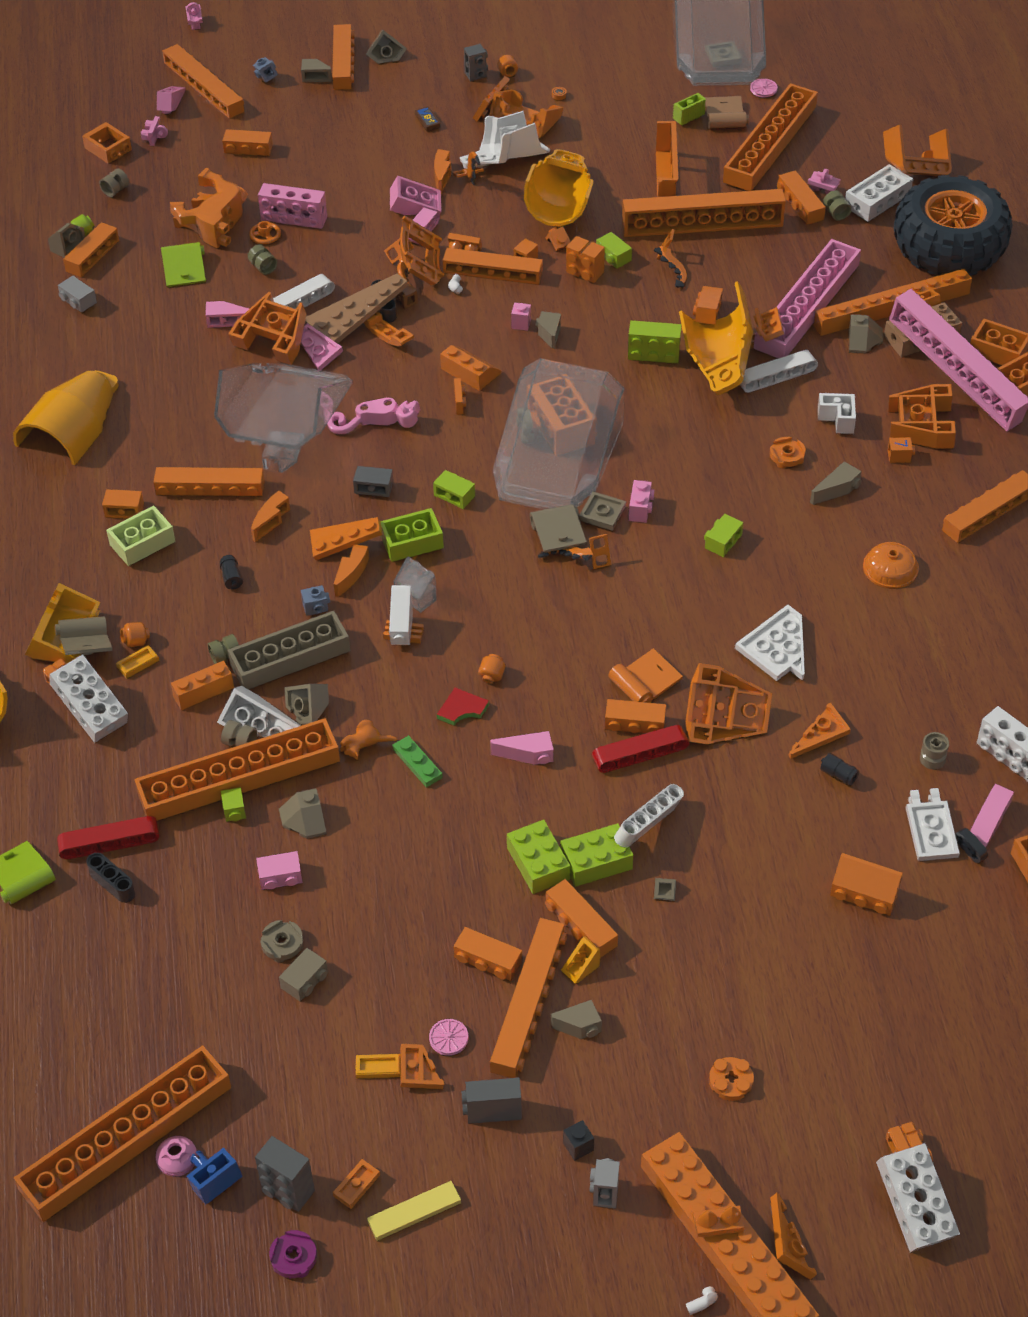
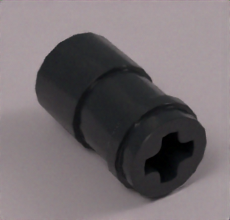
[219,555,243,590]
[820,753,860,786]

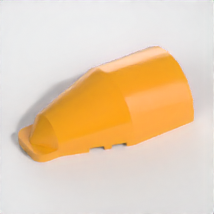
[524,149,594,227]
[679,281,753,395]
[13,370,119,465]

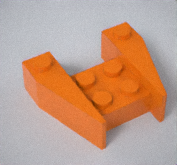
[228,292,306,365]
[888,384,956,449]

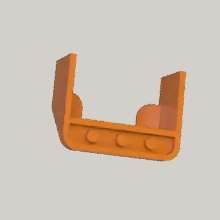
[883,125,952,176]

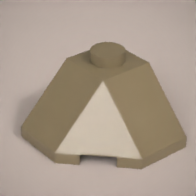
[366,30,407,64]
[48,223,85,258]
[849,315,883,353]
[285,684,329,725]
[279,788,327,839]

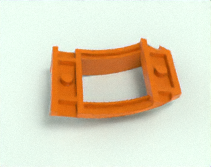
[400,216,444,285]

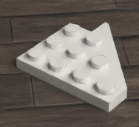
[735,605,805,681]

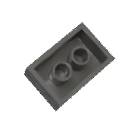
[255,1136,315,1212]

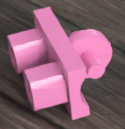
[186,2,203,29]
[141,116,168,146]
[808,169,841,195]

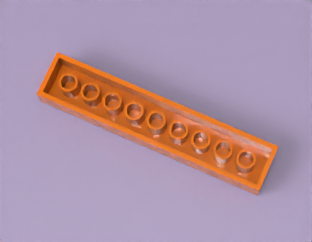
[723,83,818,191]
[622,189,786,237]
[134,718,340,821]
[14,1045,231,1222]
[641,1132,819,1317]

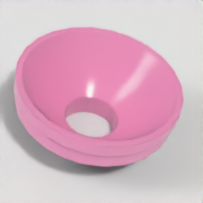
[156,1136,198,1177]

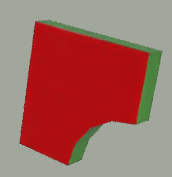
[436,687,489,725]

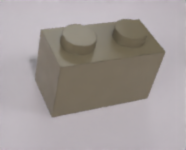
[279,948,328,1001]

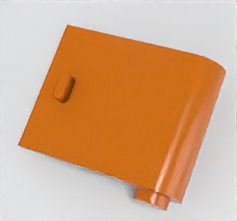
[608,648,683,703]

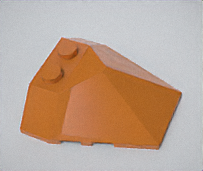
[685,663,772,744]

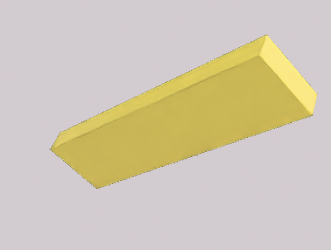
[367,1181,461,1241]

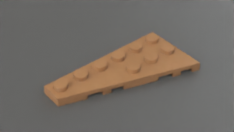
[305,274,409,344]

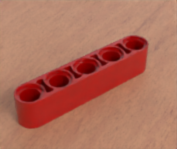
[592,725,689,773]
[57,816,159,859]

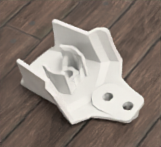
[460,111,550,169]

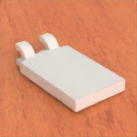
[906,788,960,861]

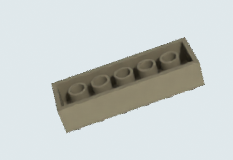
[228,611,350,689]

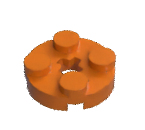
[770,437,806,468]
[709,1057,754,1101]

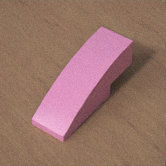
[971,784,1014,848]

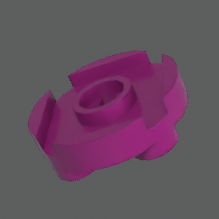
[269,1230,317,1278]

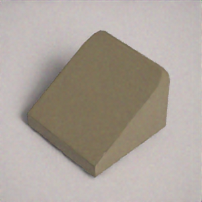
[654,878,676,901]

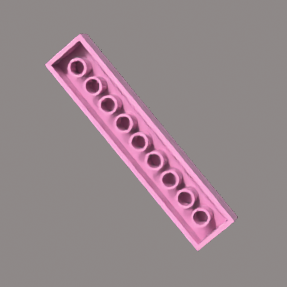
[754,239,861,358]
[889,289,1028,431]

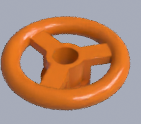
[249,221,281,245]

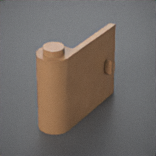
[705,96,749,129]

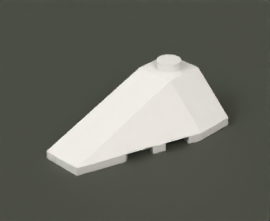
[217,686,301,737]

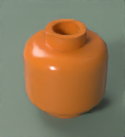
[497,55,518,77]
[120,622,150,647]
[478,654,506,684]

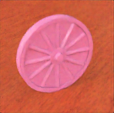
[750,79,778,97]
[429,1019,469,1055]

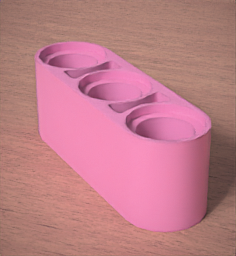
[409,207,440,244]

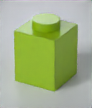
[221,787,246,822]

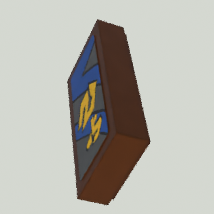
[415,106,440,131]

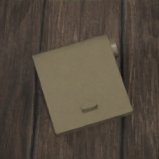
[530,504,587,553]
[55,616,112,655]

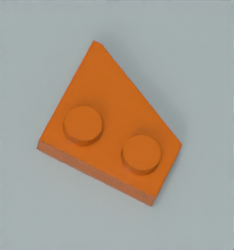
[400,1044,444,1089]

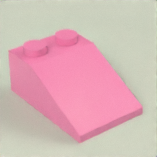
[390,175,441,215]

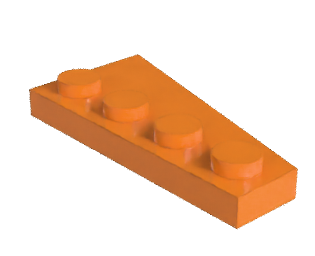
[473,76,510,122]
[310,517,383,561]

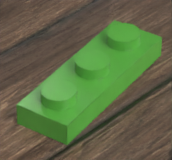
[392,735,443,788]

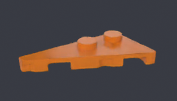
[788,703,851,759]
[770,1193,817,1280]

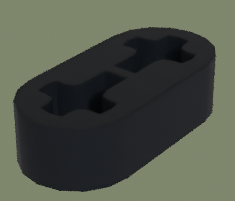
[955,828,988,863]

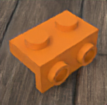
[754,307,784,342]

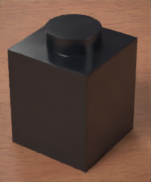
[563,1120,594,1161]

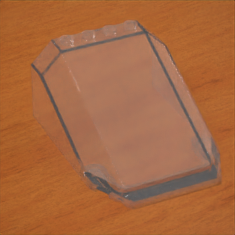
[672,0,766,86]
[493,358,625,510]
[214,363,353,452]

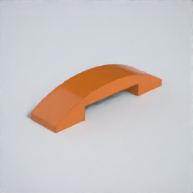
[363,311,414,346]

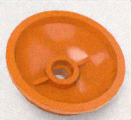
[863,542,919,589]

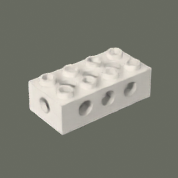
[845,164,913,221]
[50,654,128,743]
[977,706,1028,782]
[876,1143,960,1252]

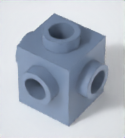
[253,57,278,82]
[301,585,330,616]

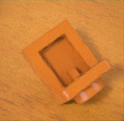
[545,227,571,251]

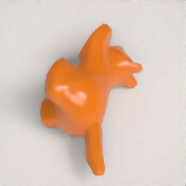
[339,720,397,760]

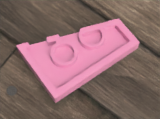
[301,324,343,372]

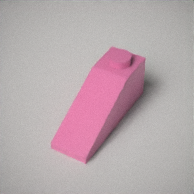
[157,86,186,114]
[206,301,249,328]
[490,731,553,765]

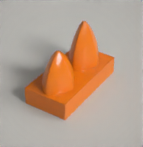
[448,233,482,251]
[693,1206,744,1238]

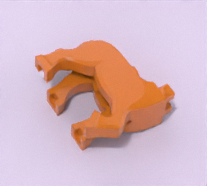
[170,168,248,248]

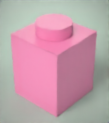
[511,303,531,331]

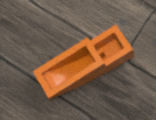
[434,149,452,193]
[251,491,290,542]
[334,544,369,597]

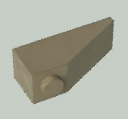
[810,462,862,505]

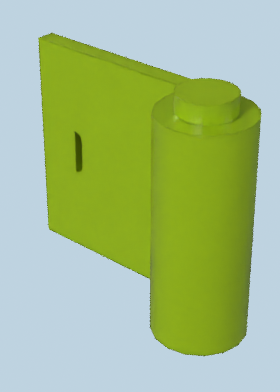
[161,242,206,287]
[0,841,56,905]

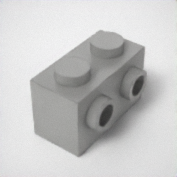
[58,276,97,312]
[590,1158,620,1208]

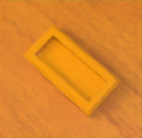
[116,645,159,679]
[356,1054,400,1079]

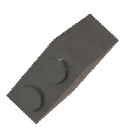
[461,1078,522,1124]

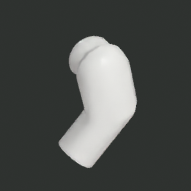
[448,274,463,294]

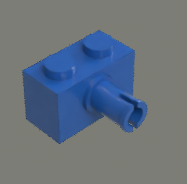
[187,1148,243,1205]

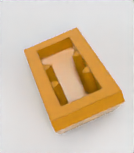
[561,936,600,984]

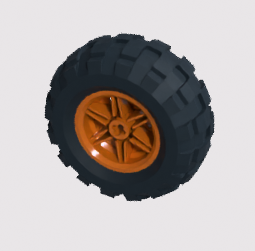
[894,175,1013,276]

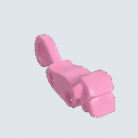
[327,398,420,434]

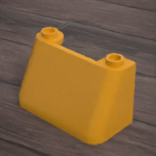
[25,583,101,664]

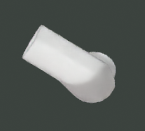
[686,1286,718,1315]

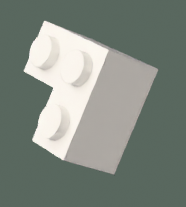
[818,393,856,434]

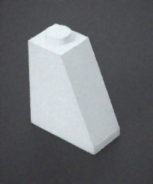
[389,585,413,645]

